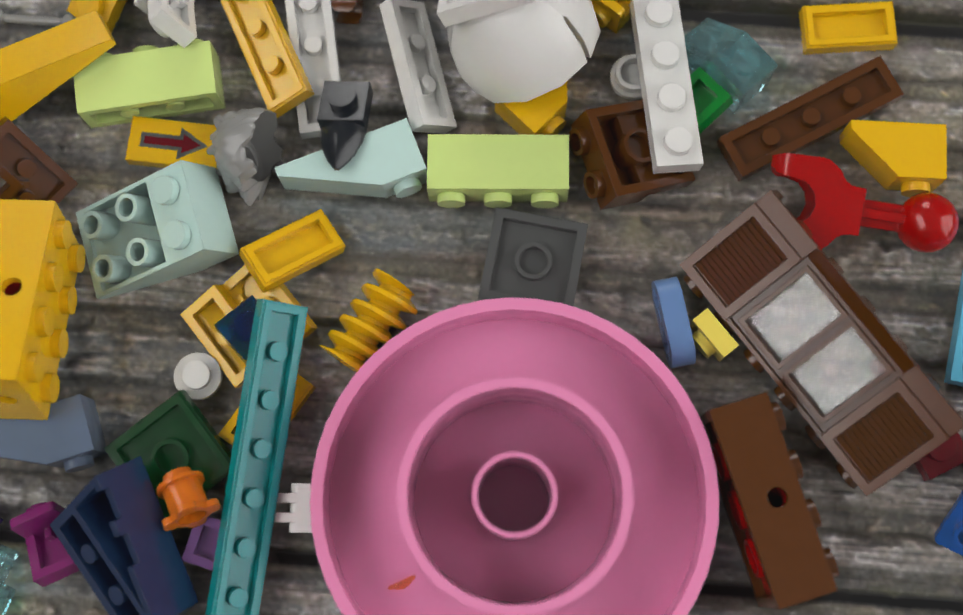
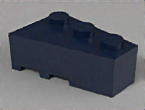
[50,456,199,615]

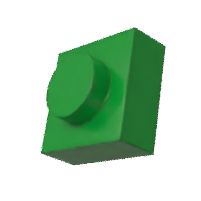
[690,67,733,135]

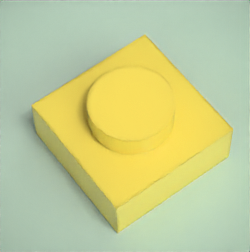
[690,308,739,362]

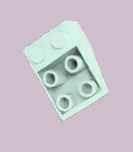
[76,160,239,299]

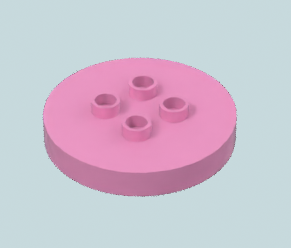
[310,297,719,615]

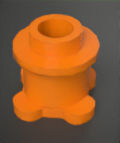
[156,467,221,531]

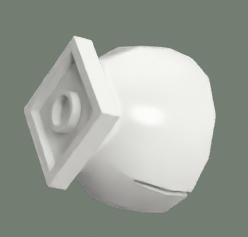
[436,0,601,103]

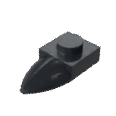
[317,81,373,171]

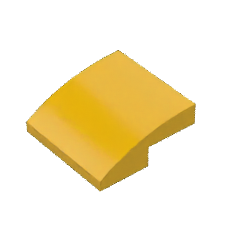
[180,265,318,388]

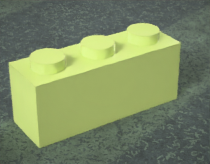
[73,39,225,128]
[427,134,569,208]

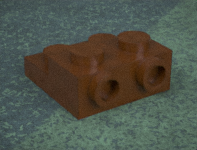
[569,100,696,210]

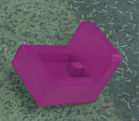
[10,501,80,587]

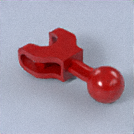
[771,153,959,253]

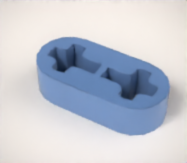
[651,276,696,368]

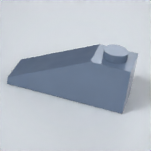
[0,394,107,473]

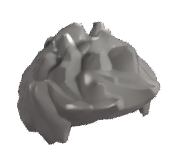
[207,107,284,206]

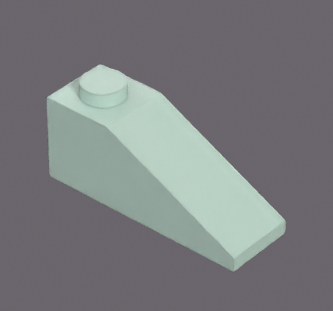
[274,118,427,198]

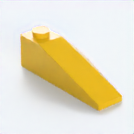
[0,10,116,122]

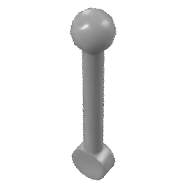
[0,9,76,27]

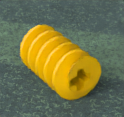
[319,268,419,373]

